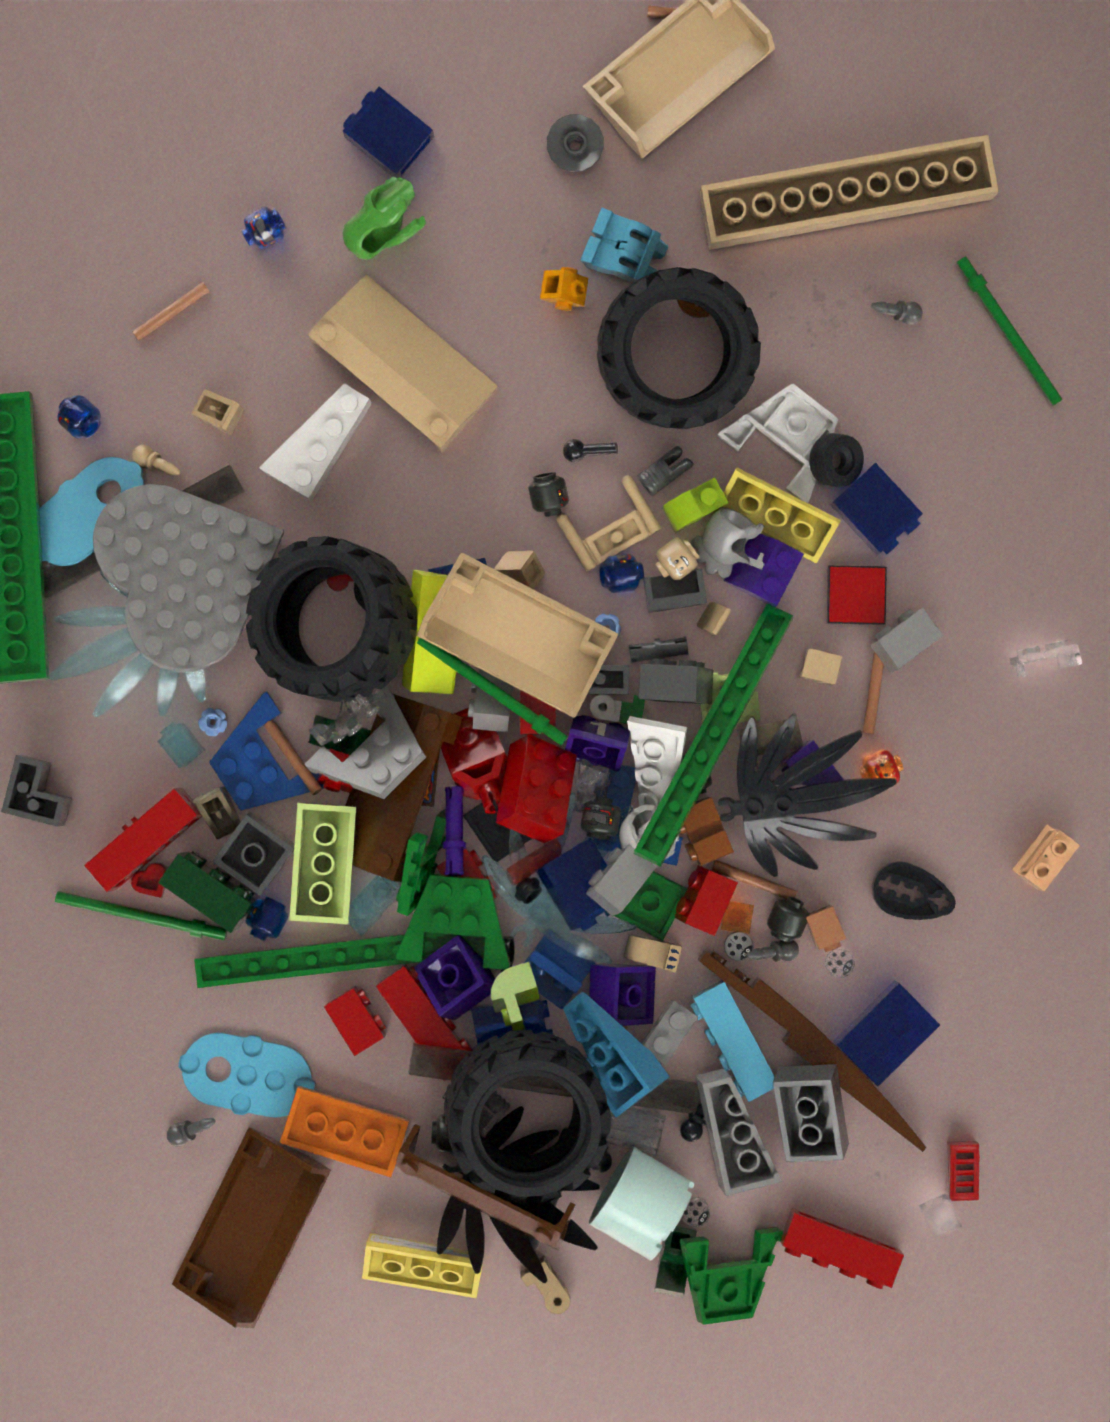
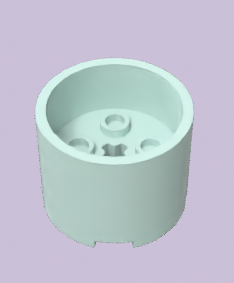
[589,1146,695,1261]

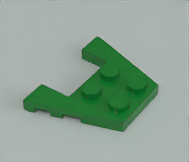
[396,809,446,916]
[396,874,511,970]
[680,1227,783,1325]

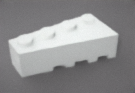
[259,383,372,502]

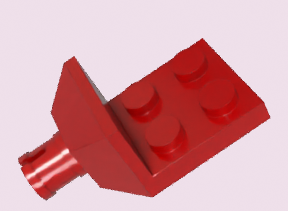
[441,707,508,814]

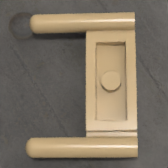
[556,475,662,572]

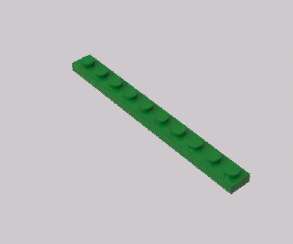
[634,604,793,867]
[194,932,485,988]

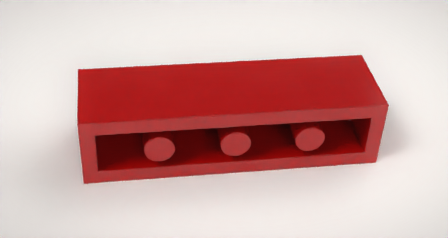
[376,964,473,1081]
[780,1208,904,1289]

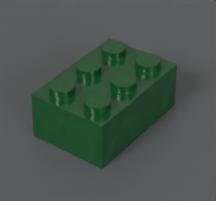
[158,851,258,933]

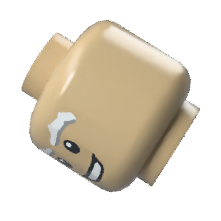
[655,537,699,581]

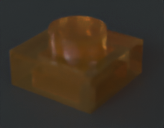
[720,901,754,934]

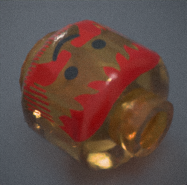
[858,749,904,784]

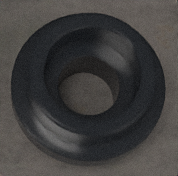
[514,877,542,904]

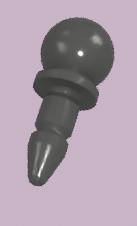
[871,301,923,325]
[746,940,799,962]
[167,1118,216,1147]

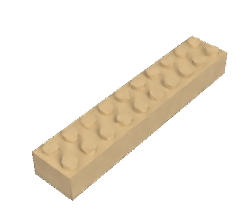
[699,134,999,250]

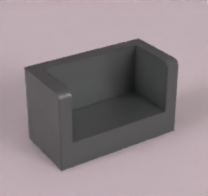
[643,568,707,613]

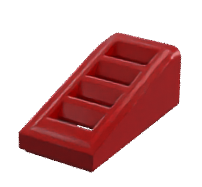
[947,1141,980,1201]

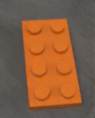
[280,1085,409,1178]

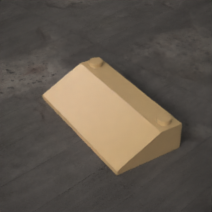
[583,0,775,158]
[308,274,498,452]
[417,552,618,718]

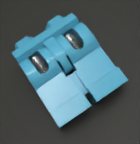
[580,208,668,282]

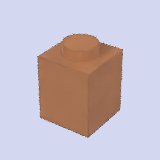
[806,905,846,952]

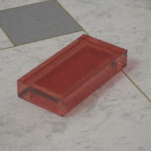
[506,838,562,886]

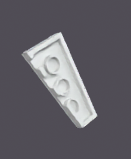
[627,716,687,809]

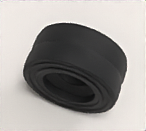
[809,433,864,487]

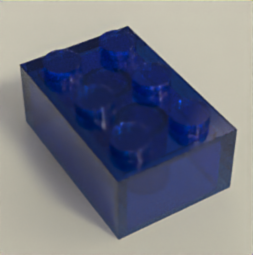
[833,980,940,1086]

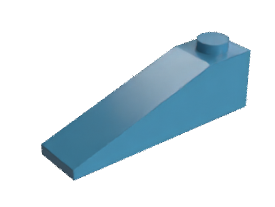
[563,992,670,1117]

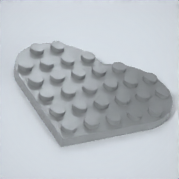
[93,484,284,672]

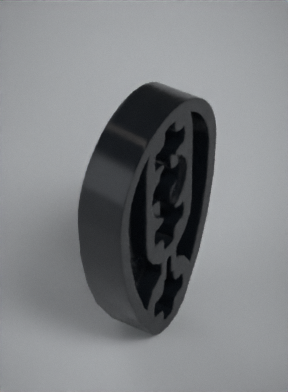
[872,861,956,920]

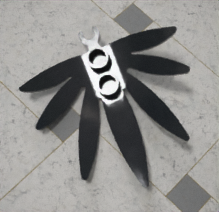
[718,713,897,877]
[437,1106,600,1283]

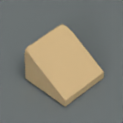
[697,602,731,636]

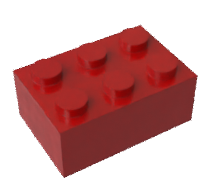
[496,734,577,843]

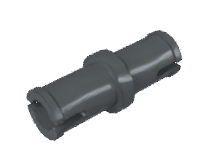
[629,636,689,663]

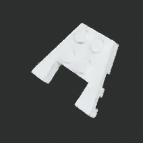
[717,383,838,503]

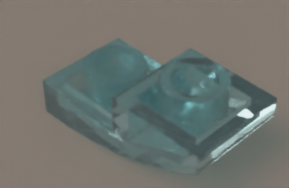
[348,875,400,936]

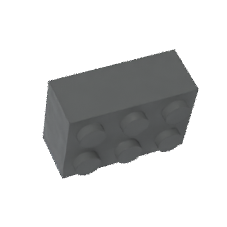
[773,1064,849,1162]

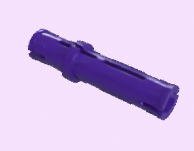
[443,786,466,876]

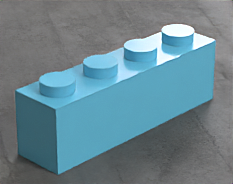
[690,980,775,1102]

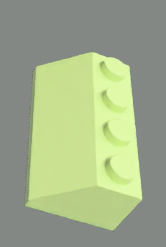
[289,803,356,924]

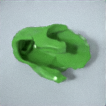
[342,177,426,260]

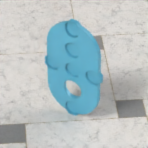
[39,457,145,566]
[178,1033,315,1118]

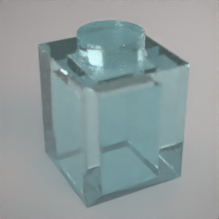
[157,722,205,768]

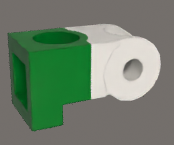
[590,694,645,724]

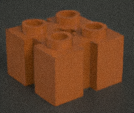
[679,797,734,865]

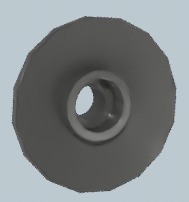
[547,114,604,172]

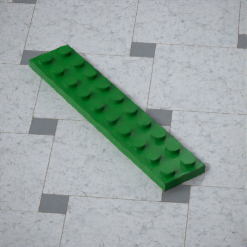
[0,391,50,684]

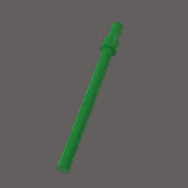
[956,256,1063,406]
[417,638,568,746]
[55,891,227,940]

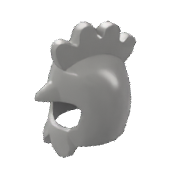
[691,507,764,578]

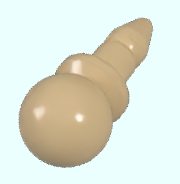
[132,445,180,475]

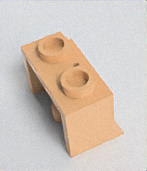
[1012,825,1080,891]

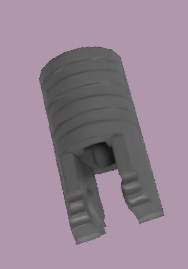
[637,446,694,496]

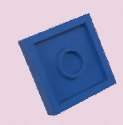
[524,928,596,1010]

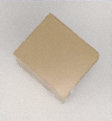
[494,551,546,590]
[799,649,842,686]

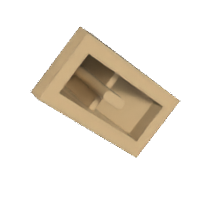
[191,389,244,435]

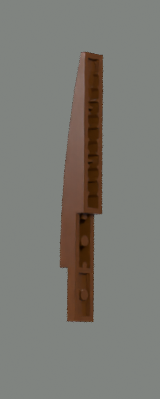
[698,950,926,1152]

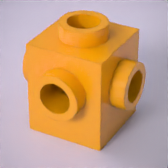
[540,267,589,311]

